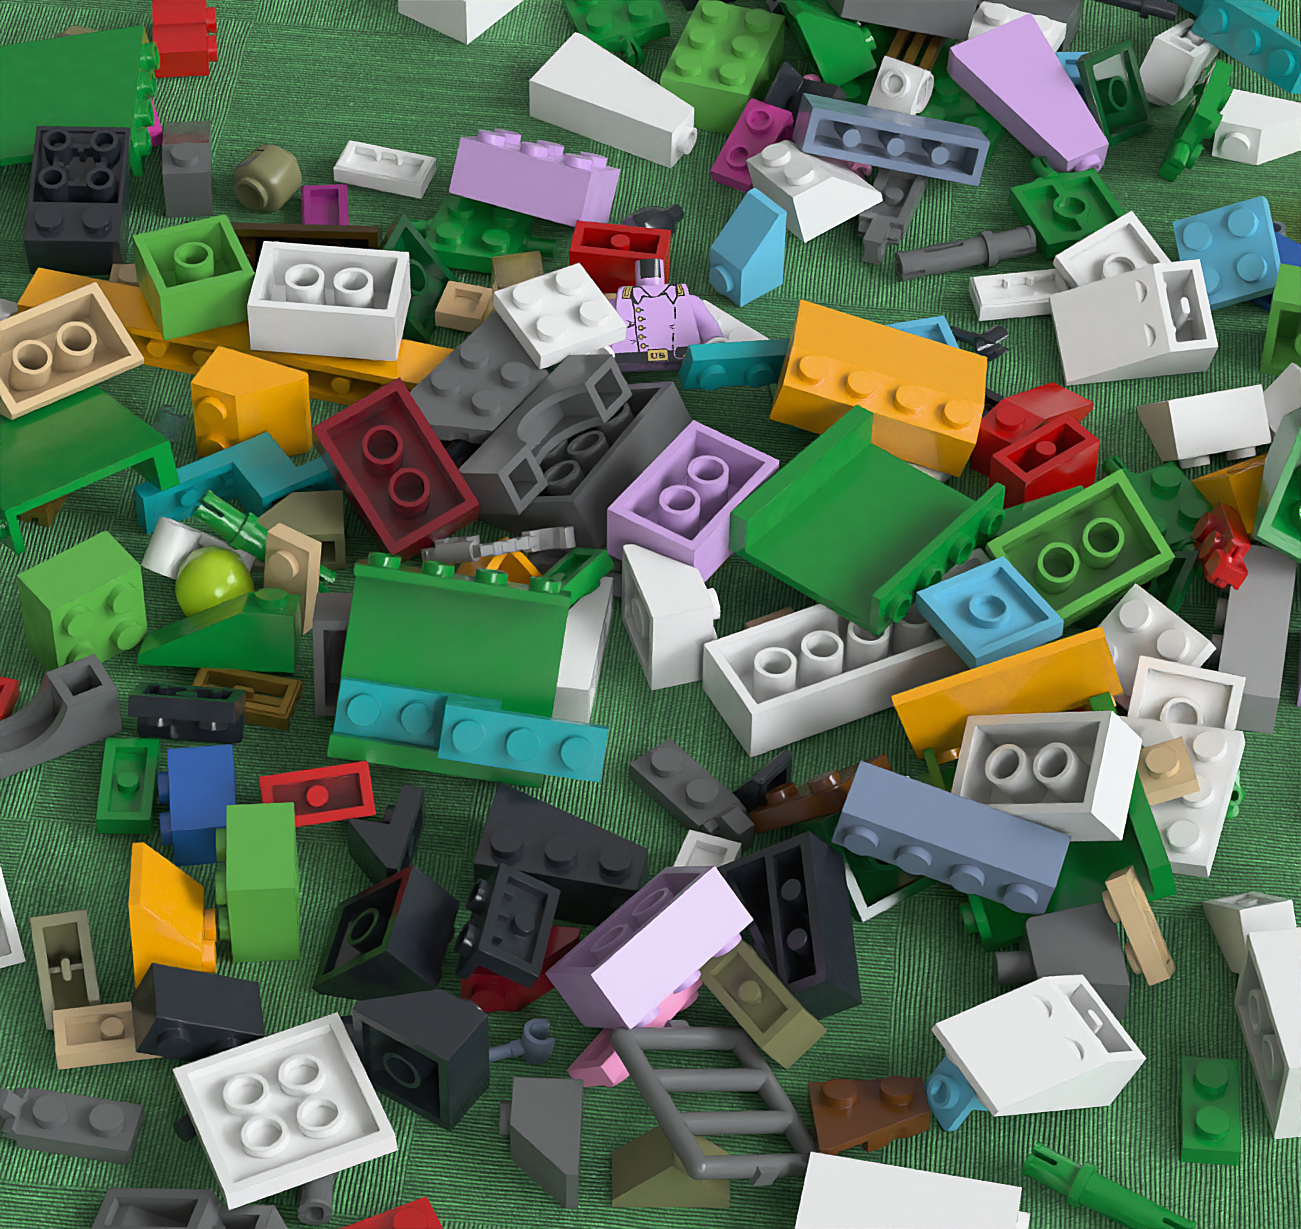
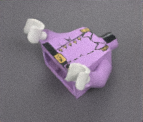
[585,259,731,373]

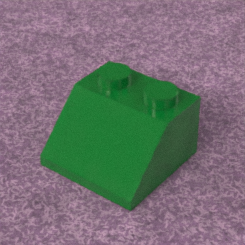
[778,0,877,86]

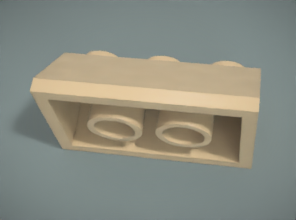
[0,282,144,420]

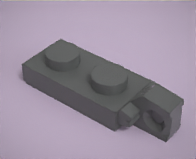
[857,167,928,265]
[629,738,755,853]
[0,1087,145,1165]

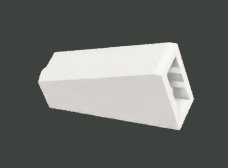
[529,32,697,168]
[795,1152,1030,1229]

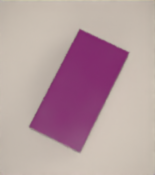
[301,184,349,225]

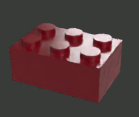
[312,377,480,565]

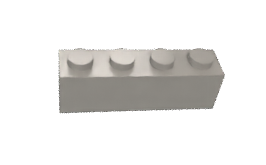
[1208,545,1297,735]

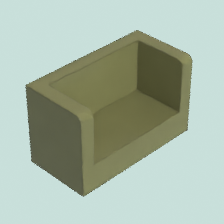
[699,938,827,1070]

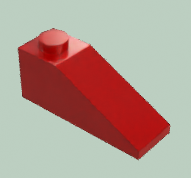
[971,382,1094,477]

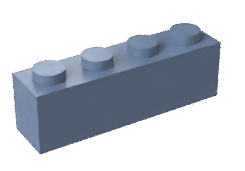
[792,93,990,186]
[831,760,1071,916]

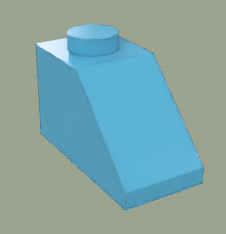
[709,188,787,307]

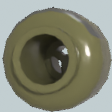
[233,144,302,213]

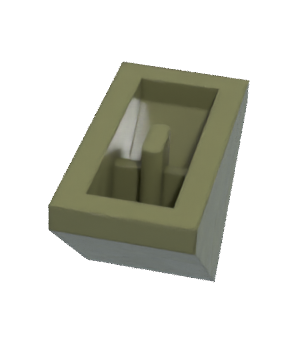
[29,908,101,1030]
[612,1125,730,1208]

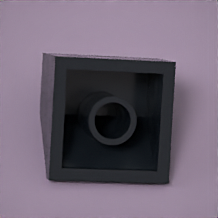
[312,865,460,1001]
[352,989,490,1132]

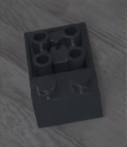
[23,126,131,275]

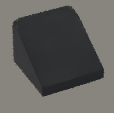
[732,749,792,814]

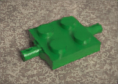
[561,0,671,68]
[1157,59,1234,182]
[1008,156,1126,259]
[408,196,558,275]
[1101,455,1214,578]

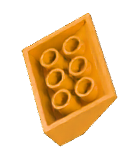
[769,299,987,478]
[891,626,1123,765]

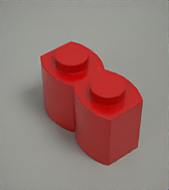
[152,0,218,78]

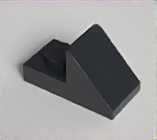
[761,62,847,127]
[347,784,425,885]

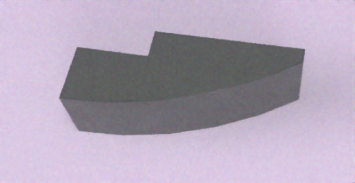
[91,1188,288,1229]

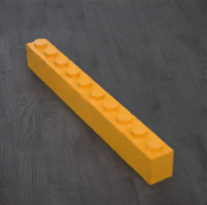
[17,267,455,406]

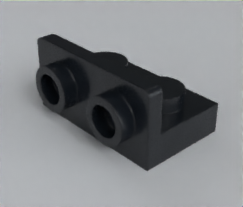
[128,682,246,743]
[454,863,561,989]

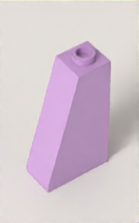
[947,13,1109,173]

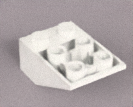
[1048,259,1218,386]
[931,974,1146,1117]

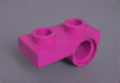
[710,98,794,193]

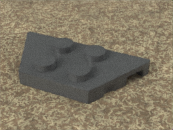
[410,311,550,444]

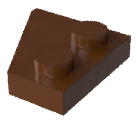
[749,753,893,834]
[807,1076,930,1156]

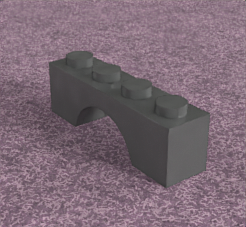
[458,354,632,515]
[0,654,122,780]

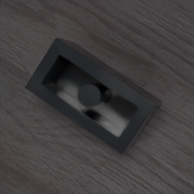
[131,963,265,1062]

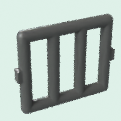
[610,1020,817,1186]

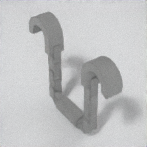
[422,526,576,564]

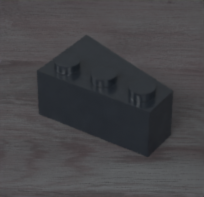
[473,782,648,927]
[717,831,862,1020]

